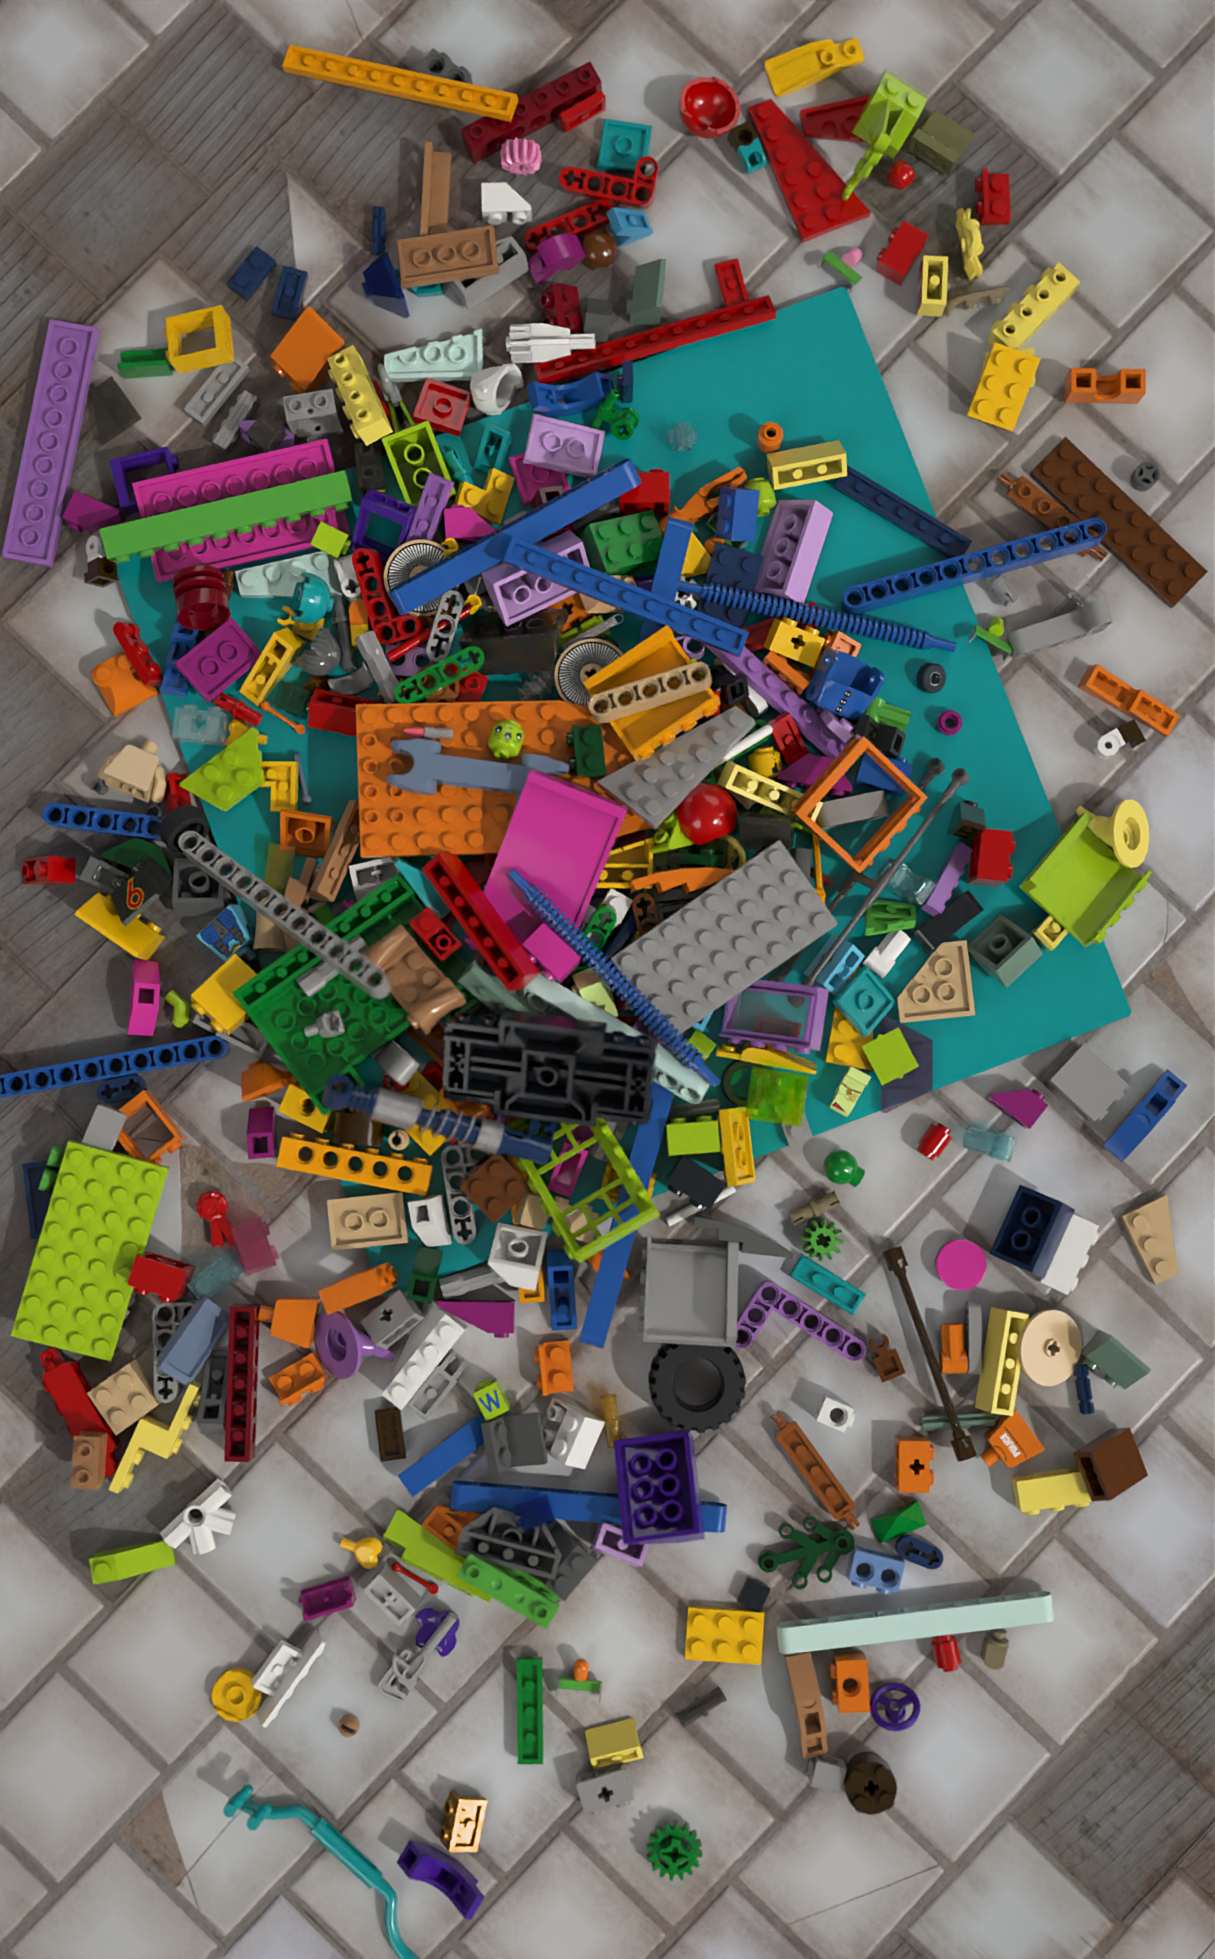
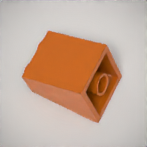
[270,306,346,394]

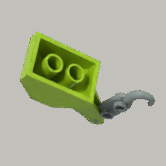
[378,364,456,507]

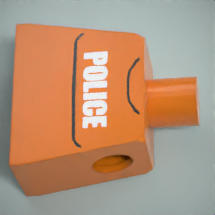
[979,1409,1046,1468]

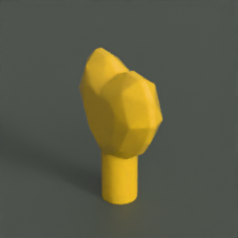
[225,719,268,746]
[340,1537,383,1569]

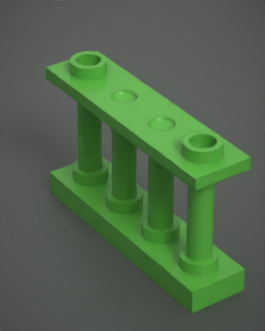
[457,1553,560,1629]

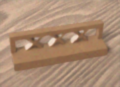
[420,142,452,236]
[309,800,360,902]

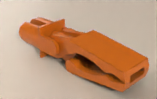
[658,467,747,536]

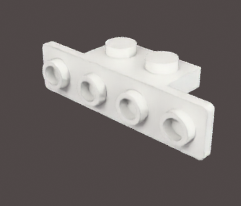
[251,1630,326,1728]

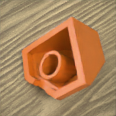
[241,1059,298,1102]

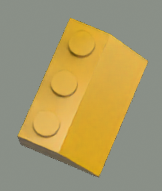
[74,892,165,961]

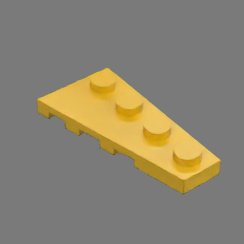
[825,966,874,1071]

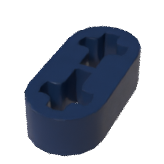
[97,1075,147,1103]
[895,1534,943,1570]

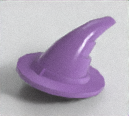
[314,1311,395,1379]

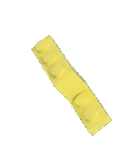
[108,1380,203,1494]

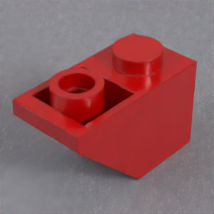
[21,856,76,885]
[409,907,462,962]

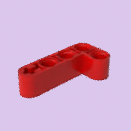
[559,156,659,209]
[352,548,426,644]

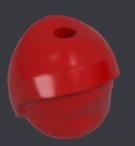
[887,160,915,190]

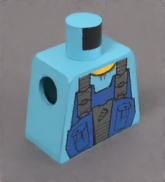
[197,904,258,966]

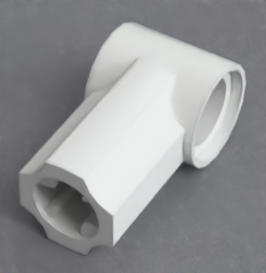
[862,930,911,979]

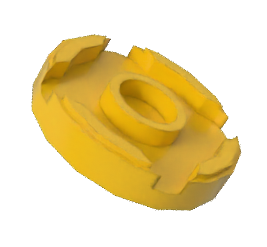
[211,1668,263,1722]

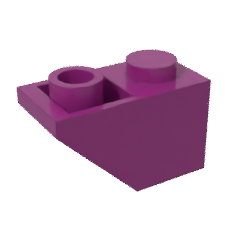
[246,1106,279,1159]

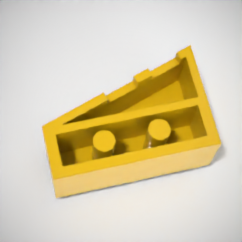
[596,837,653,889]

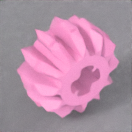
[500,137,541,176]

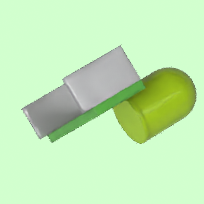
[969,617,1012,662]

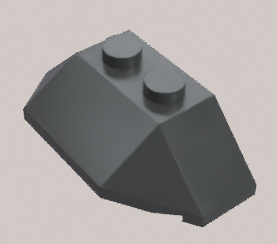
[455,1507,561,1580]

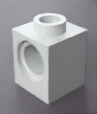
[814,1393,855,1433]

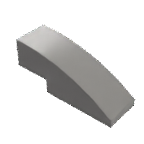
[191,1012,269,1058]

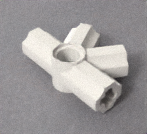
[160,1478,237,1555]

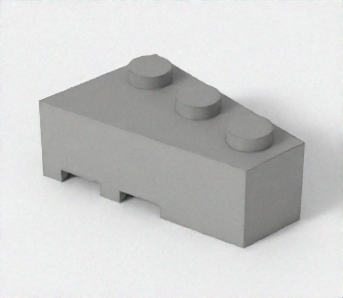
[448,236,529,310]

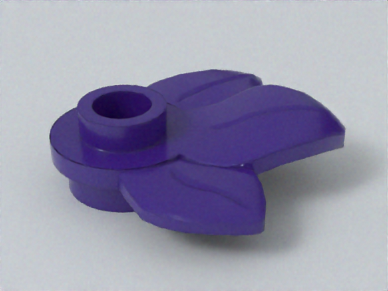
[415,1608,460,1657]

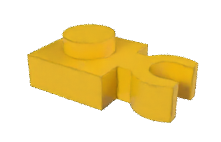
[277,606,325,642]

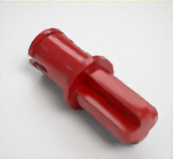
[214,692,263,727]

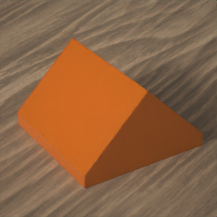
[280,809,336,858]

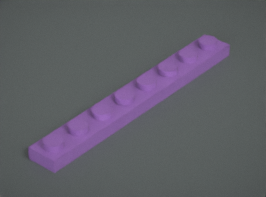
[703,643,849,760]

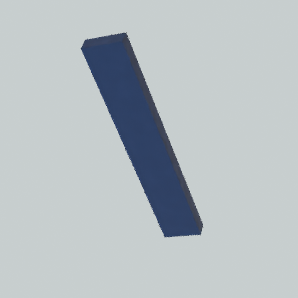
[832,465,972,559]

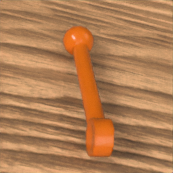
[260,701,306,735]

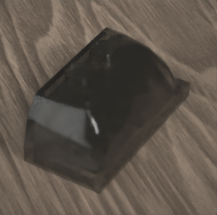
[459,608,569,675]

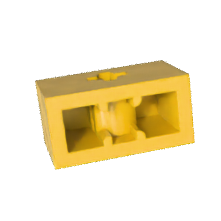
[763,617,825,667]

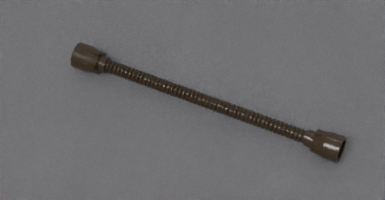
[882,1246,977,1462]

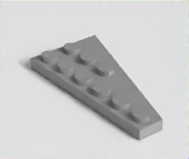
[597,706,755,829]

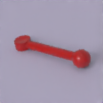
[391,1562,439,1594]

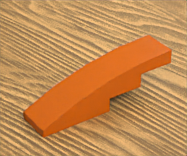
[628,868,735,894]

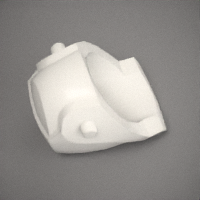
[470,363,524,415]

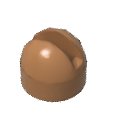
[338,1714,360,1737]

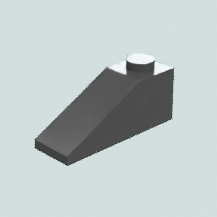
[197,1350,228,1434]

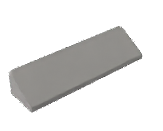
[81,1104,128,1151]

